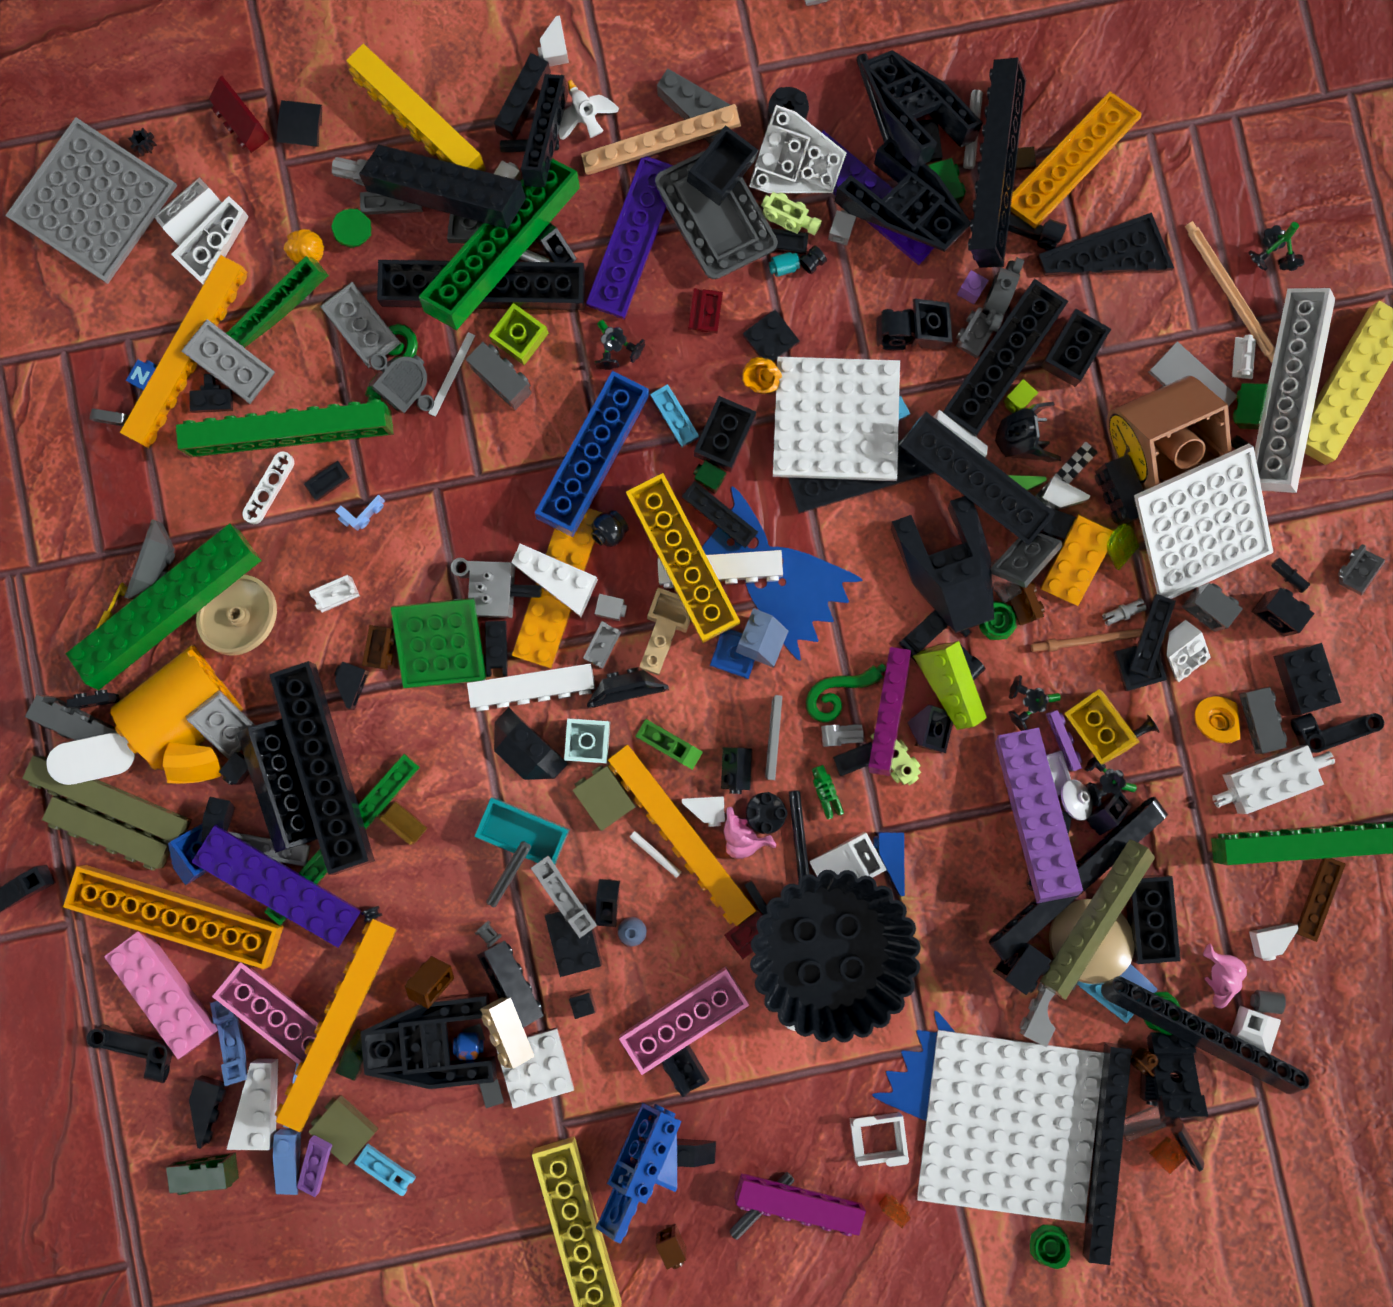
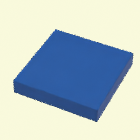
[710,629,755,679]

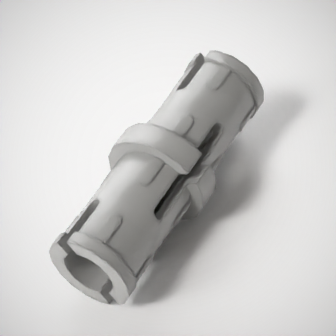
[1102,598,1146,626]

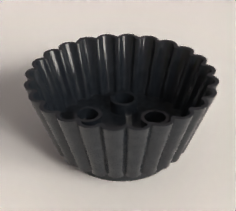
[750,870,921,1043]

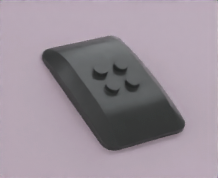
[655,151,778,280]

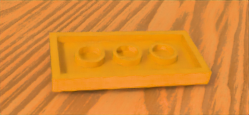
[1040,514,1117,606]

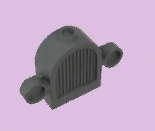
[981,257,1024,332]
[368,353,434,413]

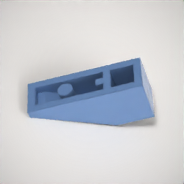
[273,1129,301,1195]

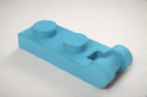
[354,1144,416,1196]

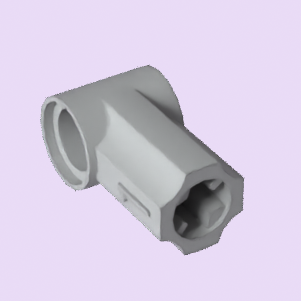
[332,157,367,186]
[821,724,864,747]

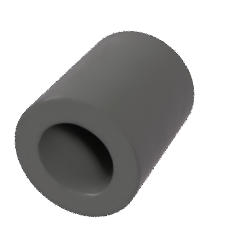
[1250,990,1286,1014]

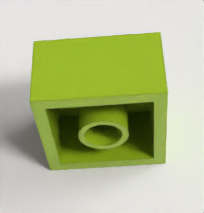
[489,303,549,366]

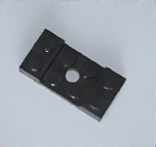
[1146,1032,1208,1122]

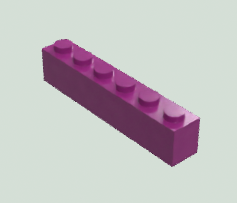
[869,647,911,776]
[734,1173,866,1236]

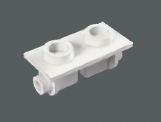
[1232,335,1256,379]

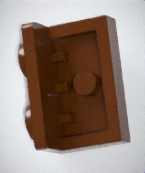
[1005,582,1045,626]
[362,625,396,670]

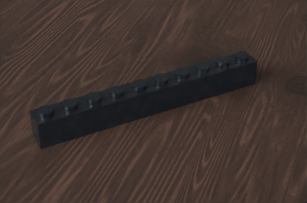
[1082,1042,1132,1265]

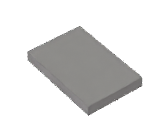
[186,690,255,759]

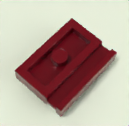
[688,288,723,334]
[724,909,762,960]

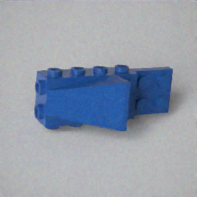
[596,1103,682,1244]

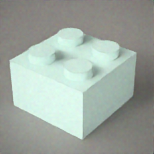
[564,718,610,763]

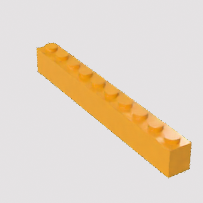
[120,255,248,448]
[608,745,756,926]
[274,919,397,1132]

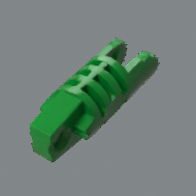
[812,765,844,820]

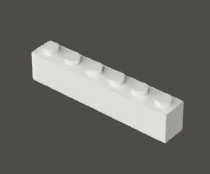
[657,550,783,588]
[467,664,595,712]

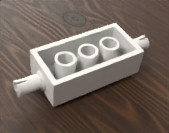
[1212,745,1335,814]

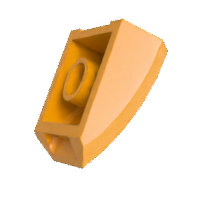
[163,742,222,784]

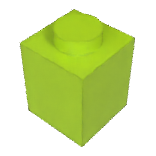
[1003,379,1039,413]

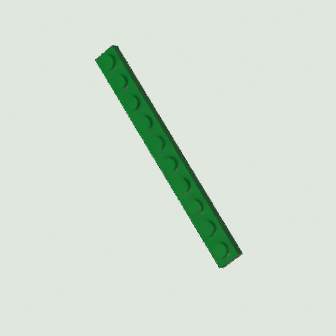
[265,754,421,926]

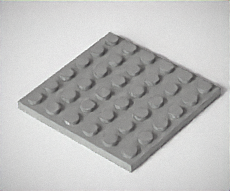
[5,117,178,284]

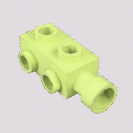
[761,192,822,236]
[870,733,921,785]

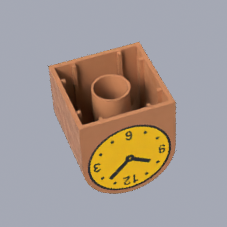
[1107,376,1232,491]

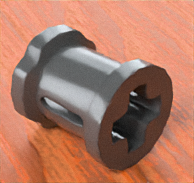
[475,920,502,948]

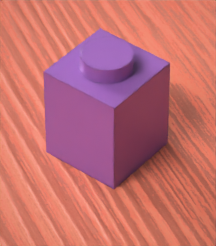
[957,270,989,304]

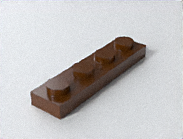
[1296,858,1346,942]

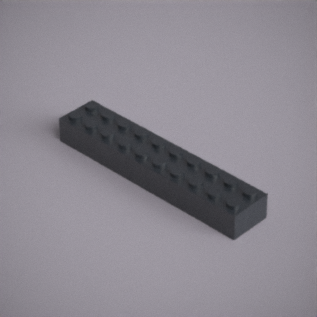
[968,57,1026,268]
[377,260,585,310]
[269,661,375,875]

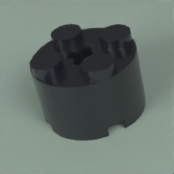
[767,87,809,122]
[876,309,918,351]

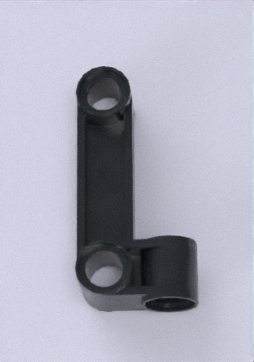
[1008,214,1067,250]
[1290,713,1385,753]
[86,1025,173,1083]

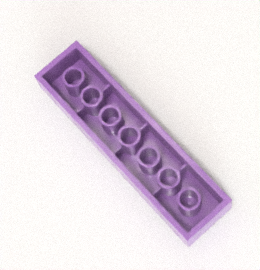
[995,728,1083,903]

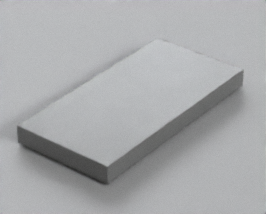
[320,282,401,368]
[182,319,276,404]
[1149,341,1237,406]
[765,695,783,780]

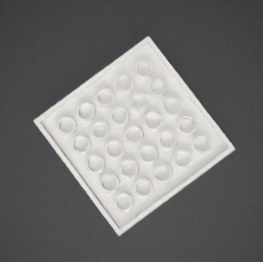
[773,357,900,481]
[1134,444,1273,599]

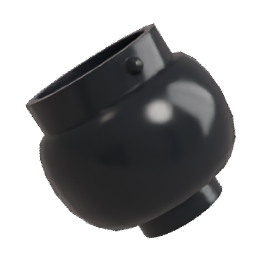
[591,510,629,547]

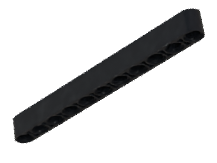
[989,797,1168,960]
[1101,976,1310,1095]

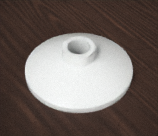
[1061,780,1093,821]

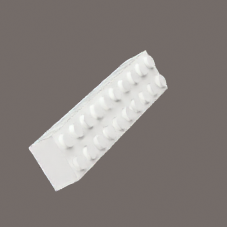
[1254,288,1335,493]

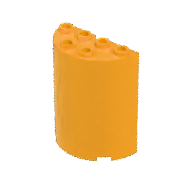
[110,645,243,771]

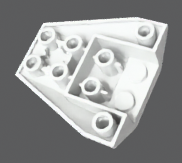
[749,105,846,193]

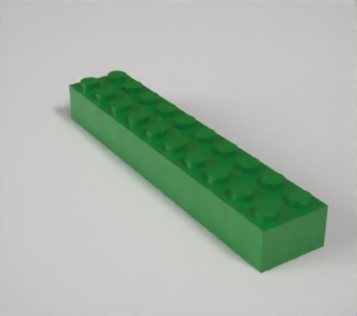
[419,158,580,331]
[176,399,394,457]
[65,523,262,690]
[1211,821,1393,865]

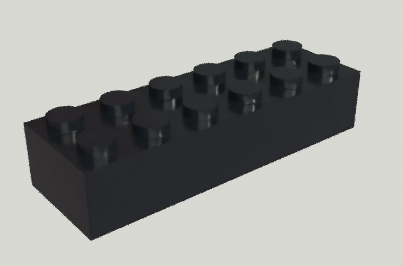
[237,719,317,853]

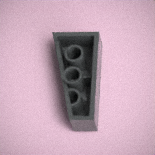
[657,68,730,144]
[25,694,117,740]

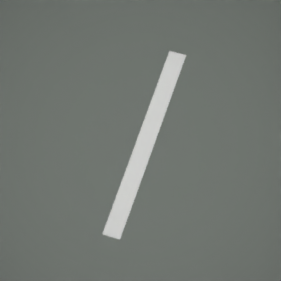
[429,332,475,417]

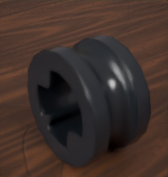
[361,906,383,923]

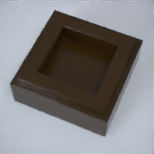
[1016,146,1036,170]

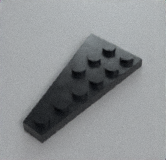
[1037,212,1174,275]

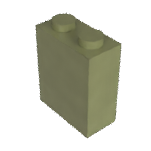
[573,765,636,831]
[309,1095,379,1166]

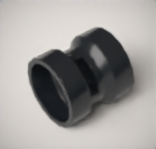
[799,245,827,274]

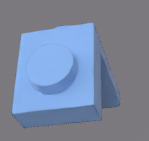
[335,495,385,531]

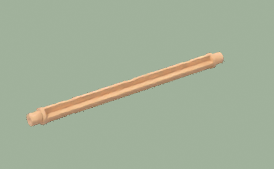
[1185,221,1275,363]

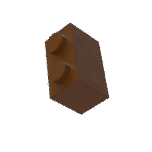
[405,956,454,1009]
[656,1224,686,1269]

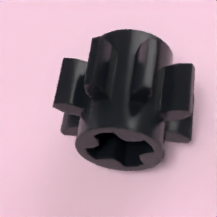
[128,128,157,156]

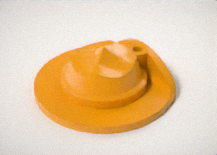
[1194,696,1240,743]

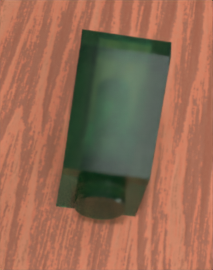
[335,1029,364,1081]

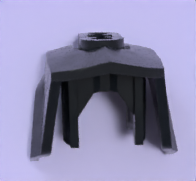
[995,402,1061,462]

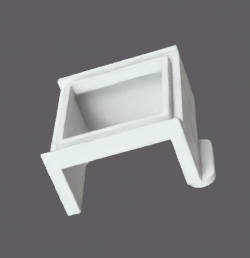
[849,1112,909,1167]

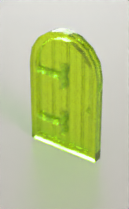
[1107,524,1139,570]

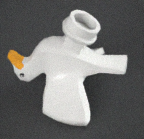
[559,80,619,140]

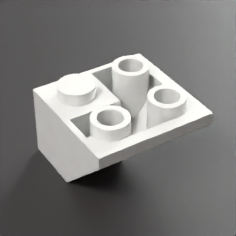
[1167,620,1211,682]
[1231,1006,1281,1054]

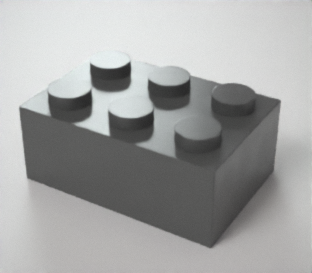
[466,342,532,410]

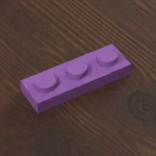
[1046,710,1082,771]
[297,1135,332,1197]

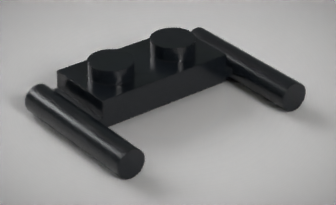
[898,610,971,666]

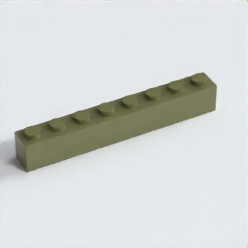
[22,755,192,844]
[1040,839,1155,1000]

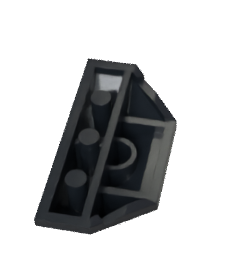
[587,667,669,709]
[494,707,569,780]

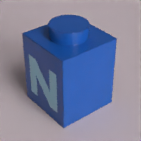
[126,359,157,391]

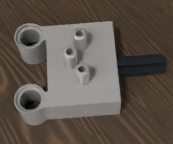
[451,558,542,618]

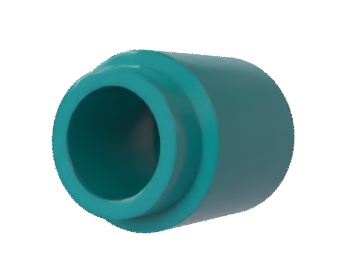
[768,252,800,277]

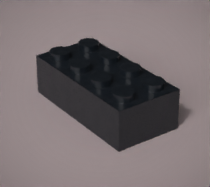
[1126,874,1181,964]

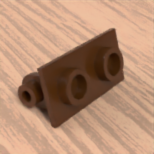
[1131,1048,1158,1076]

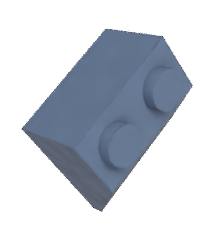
[736,608,788,668]

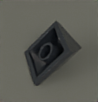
[907,705,953,753]

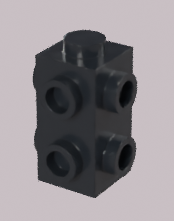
[721,747,752,794]

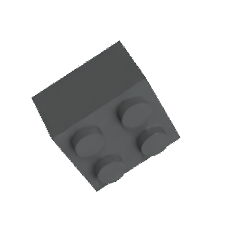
[1181,583,1243,632]

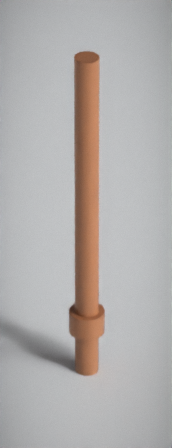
[1031,628,1143,652]

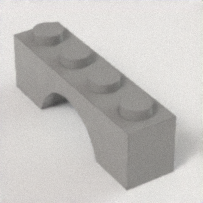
[1019,960,1078,1047]

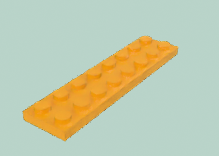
[1011,92,1142,229]
[512,508,602,669]

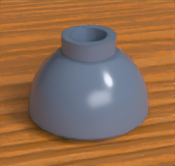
[618,917,647,947]

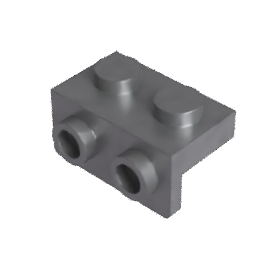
[956,307,993,358]
[1338,544,1385,596]

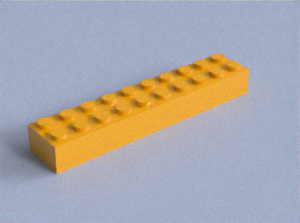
[63,865,284,969]

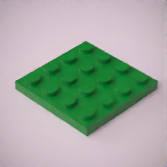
[391,598,486,688]

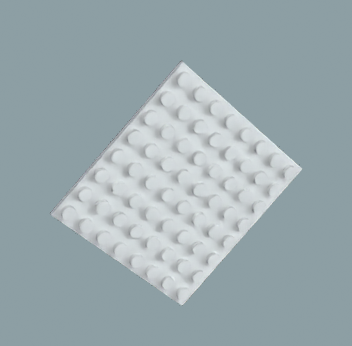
[917,1030,1104,1223]

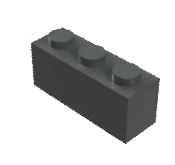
[1239,687,1287,754]

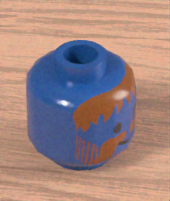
[453,1032,484,1060]

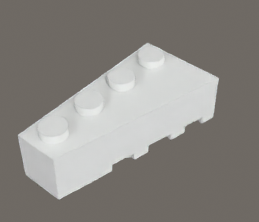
[171,196,249,285]
[511,544,598,617]
[227,1059,278,1150]

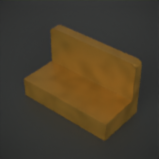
[379,802,428,845]

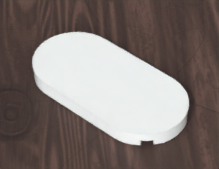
[47,733,135,785]

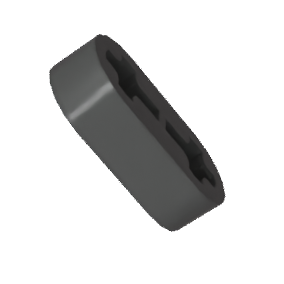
[89,409,129,426]

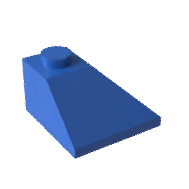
[168,823,207,886]

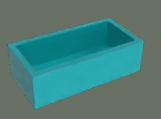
[474,797,570,865]

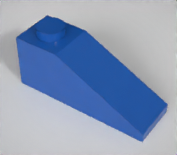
[873,832,905,896]

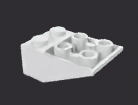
[809,832,886,878]

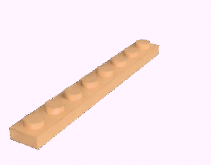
[581,104,741,175]

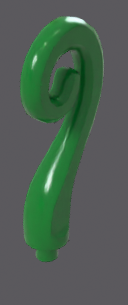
[365,324,418,403]
[806,663,886,722]

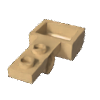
[639,588,691,676]

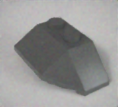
[124,519,175,600]

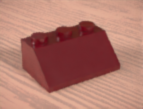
[209,76,270,153]

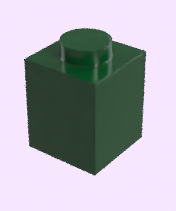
[693,460,726,494]

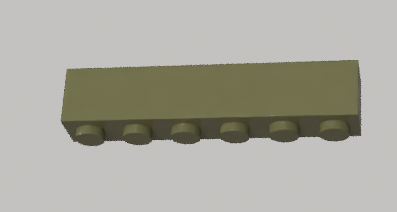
[42,796,170,871]

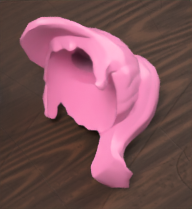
[724,807,776,859]
[1203,943,1247,1009]

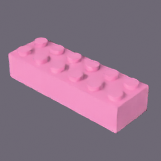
[104,931,218,1059]
[212,962,319,1064]
[619,966,749,1075]

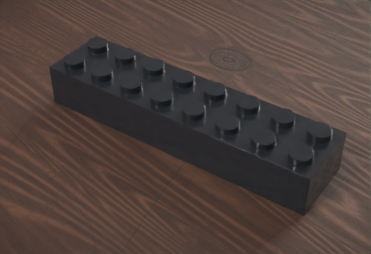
[359,144,526,229]
[943,278,1069,437]

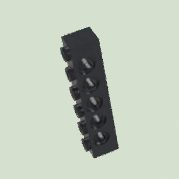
[521,74,568,188]

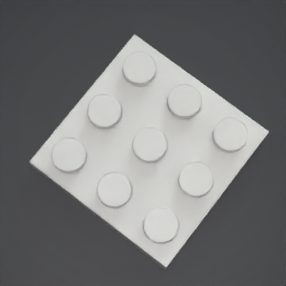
[497,1028,574,1108]

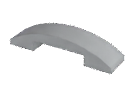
[531,856,597,938]

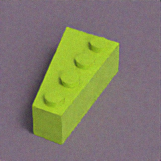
[913,641,987,730]

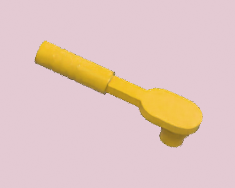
[95,582,128,630]

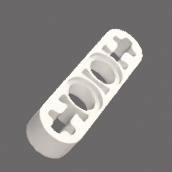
[243,452,294,524]

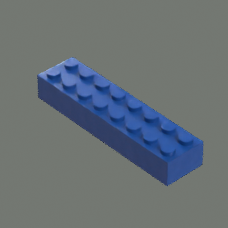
[535,371,649,537]

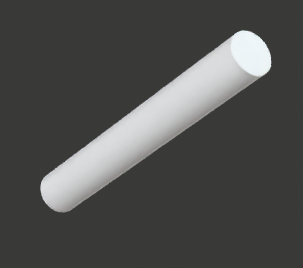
[630,831,681,878]

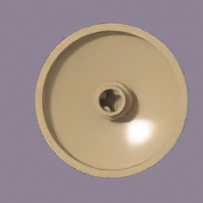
[196,575,277,655]
[1049,899,1135,984]

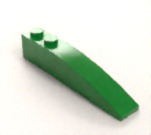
[226,256,329,348]

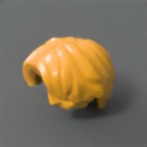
[284,229,324,264]
[742,357,782,394]

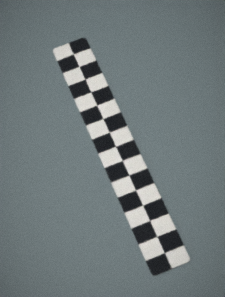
[1035,442,1097,499]

